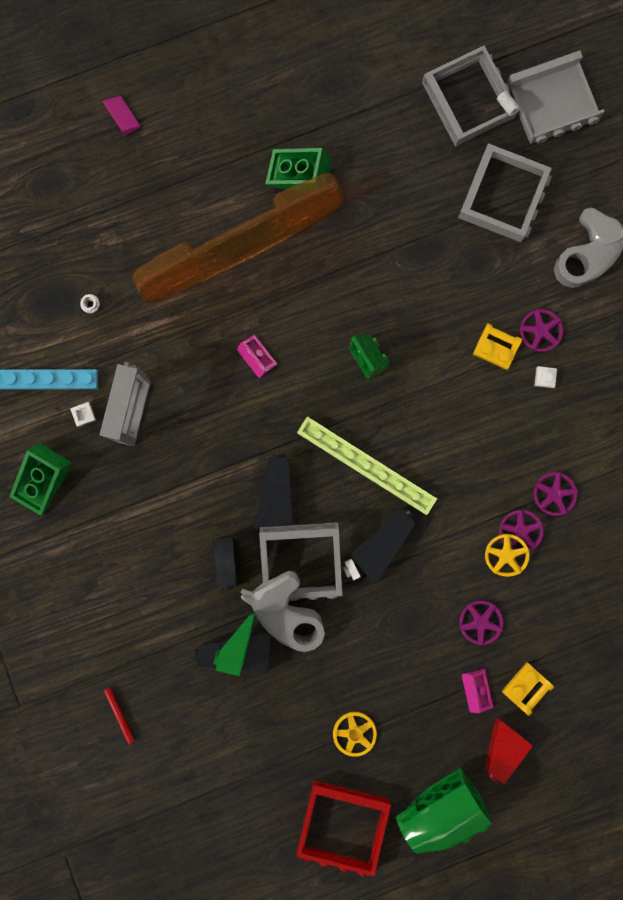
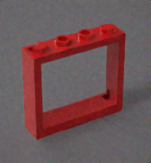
[297,780,391,876]

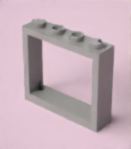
[422,45,519,147]
[458,143,552,242]
[100,362,151,446]
[259,523,342,601]

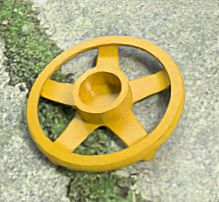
[485,534,529,577]
[333,712,377,757]

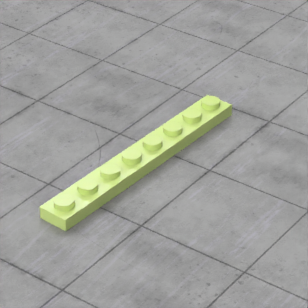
[297,417,437,515]

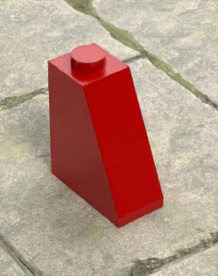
[485,717,532,784]

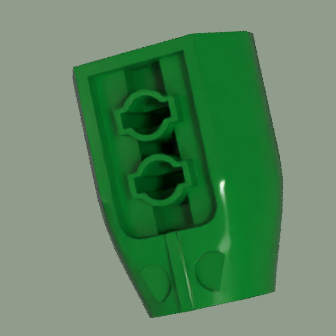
[395,767,492,854]

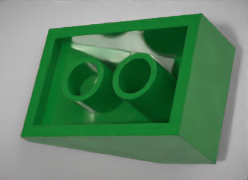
[266,148,332,194]
[349,334,389,381]
[9,443,72,516]
[213,611,256,676]

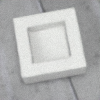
[534,366,557,388]
[71,402,96,427]
[343,559,360,580]

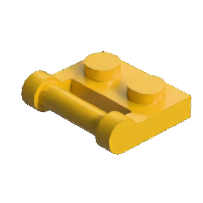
[473,323,522,370]
[501,662,554,716]

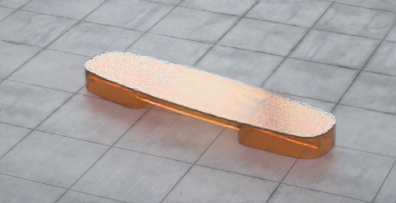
[132,173,344,303]

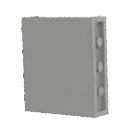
[507,50,605,144]

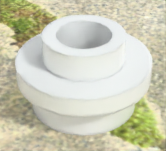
[80,294,100,313]

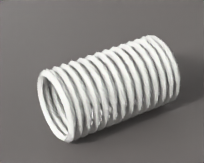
[497,91,519,116]

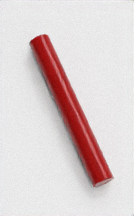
[104,687,135,744]

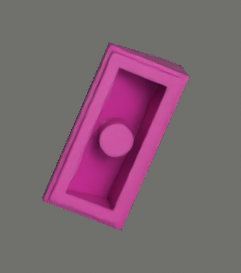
[103,96,140,136]
[237,335,277,378]
[462,669,494,713]

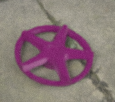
[520,309,563,352]
[534,473,578,516]
[499,510,543,551]
[459,601,503,645]

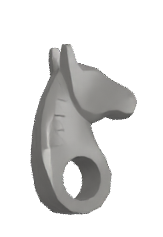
[554,207,623,288]
[240,571,325,652]

